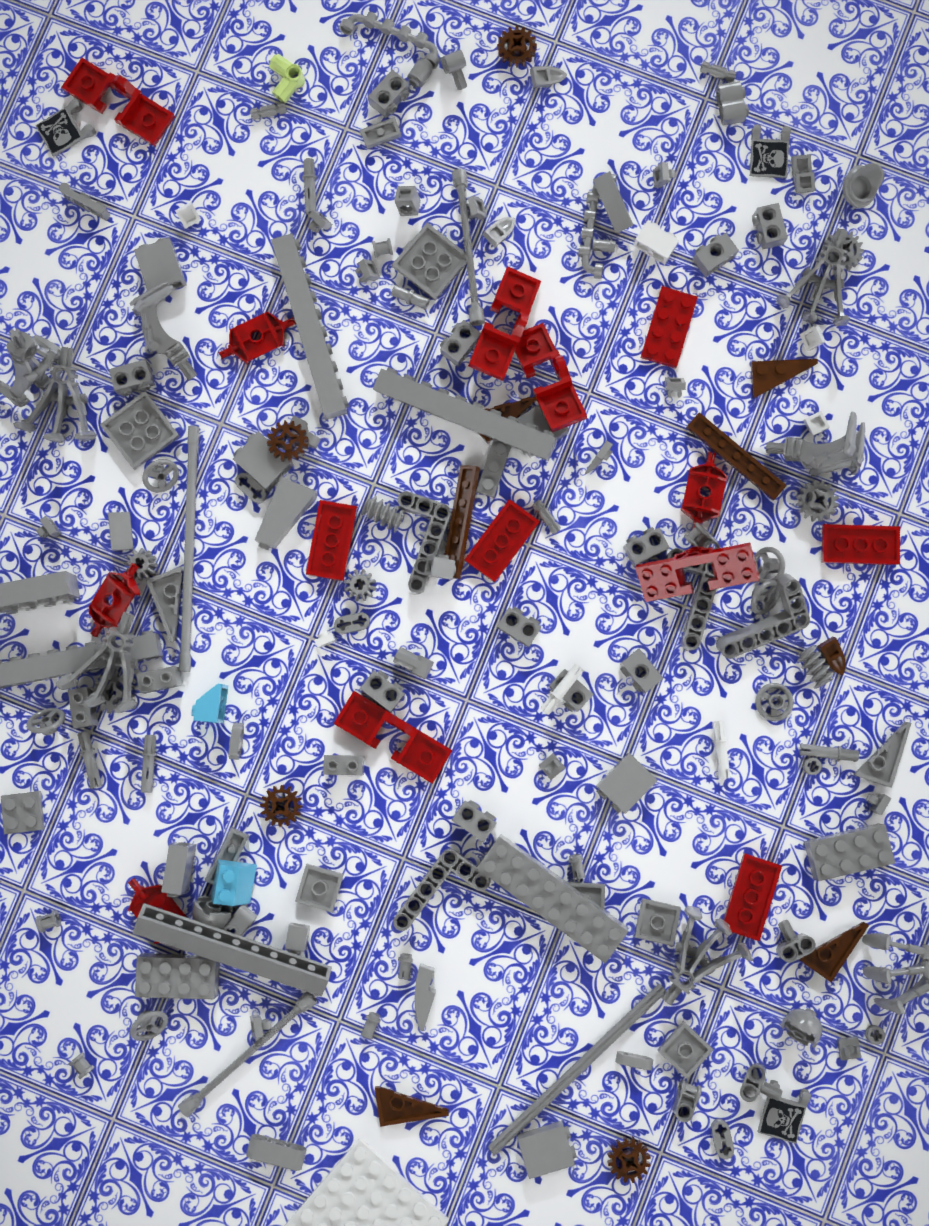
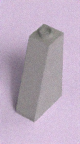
[254,477,318,550]

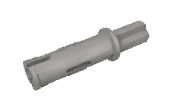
[302,158,317,215]
[77,731,103,789]
[141,735,157,793]
[799,743,859,762]

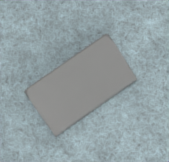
[108,512,134,552]

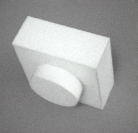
[175,202,201,229]
[799,325,826,351]
[803,410,830,437]
[314,631,337,648]

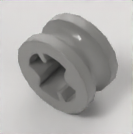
[802,757,822,775]
[865,1025,885,1045]

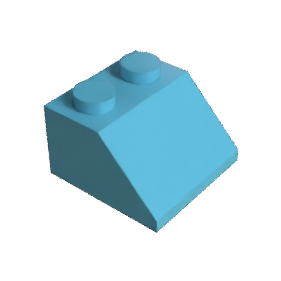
[191,683,229,724]
[211,859,257,906]

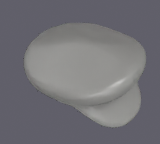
[842,163,885,208]

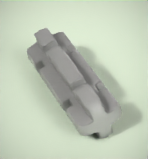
[700,61,736,82]
[250,102,287,120]
[532,500,561,534]

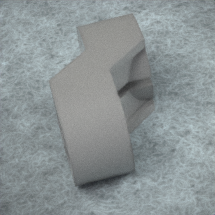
[289,416,321,449]

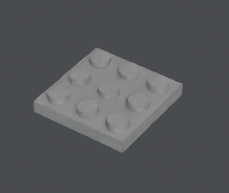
[392,222,466,301]
[100,391,180,470]

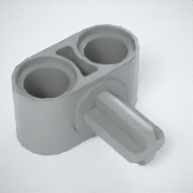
[440,49,467,90]
[776,920,816,963]
[740,1063,783,1102]

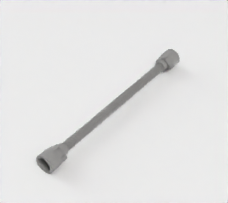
[452,169,485,326]
[178,992,318,1118]

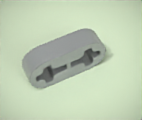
[235,473,267,504]
[334,612,370,634]
[228,723,244,760]
[615,1051,654,1070]
[711,1119,734,1160]

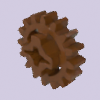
[497,25,537,68]
[267,420,309,463]
[260,785,303,827]
[607,1136,651,1183]

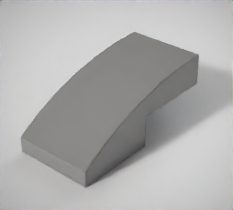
[791,154,815,193]

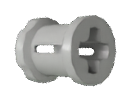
[372,238,393,258]
[35,910,61,933]
[68,1052,95,1079]

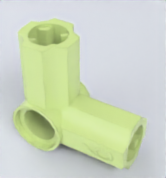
[269,54,305,104]

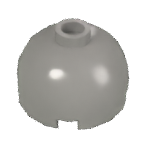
[192,896,233,929]
[780,1008,822,1048]

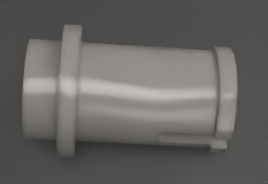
[592,239,616,254]
[568,854,586,880]
[398,953,414,980]
[361,1012,381,1039]

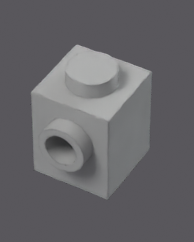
[424,554,456,580]

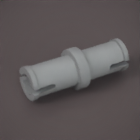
[391,285,430,310]

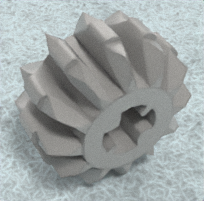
[124,548,158,581]
[344,569,376,602]

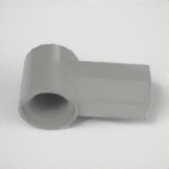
[393,647,434,679]

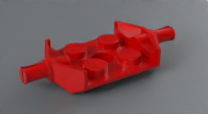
[218,312,296,365]
[680,452,727,530]
[89,563,141,637]
[128,877,187,944]

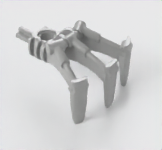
[776,228,850,326]
[129,282,197,381]
[0,329,62,407]
[13,347,97,443]
[766,411,866,476]
[56,612,138,713]
[662,906,753,1005]
[862,933,929,1015]

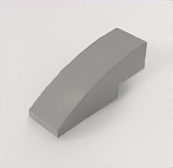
[593,171,633,234]
[415,963,436,1031]

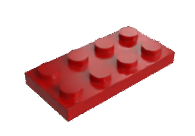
[640,286,698,369]
[464,499,540,583]
[306,500,358,582]
[821,524,900,565]
[723,853,782,941]

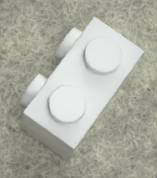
[633,221,679,265]

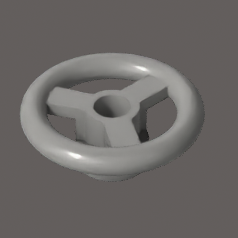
[142,459,179,493]
[754,547,785,584]
[751,580,780,615]
[755,683,794,721]
[26,708,65,735]
[130,1011,168,1041]

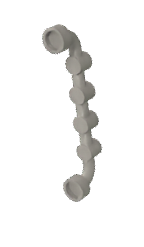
[339,12,440,69]
[578,174,617,279]

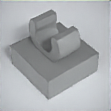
[653,162,676,188]
[466,195,487,220]
[308,210,333,233]
[355,259,381,282]
[664,377,686,398]
[36,516,62,539]
[538,753,566,780]
[865,794,892,815]
[250,1014,272,1038]
[837,1036,862,1060]

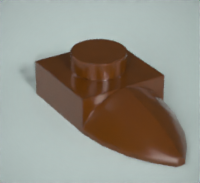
[817,636,846,675]

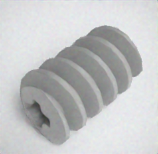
[361,495,404,533]
[797,645,834,689]

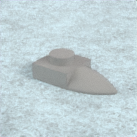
[530,66,567,88]
[482,217,515,248]
[585,440,613,474]

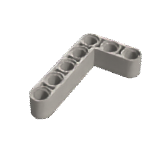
[398,491,451,595]
[666,548,717,651]
[716,573,810,659]
[393,848,490,931]

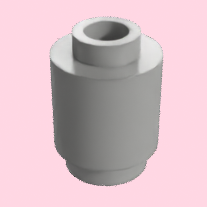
[407,58,433,88]

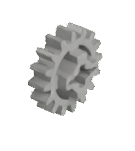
[822,230,864,272]
[796,480,839,522]
[91,672,135,714]

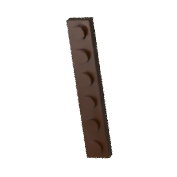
[686,412,787,501]
[444,465,480,579]

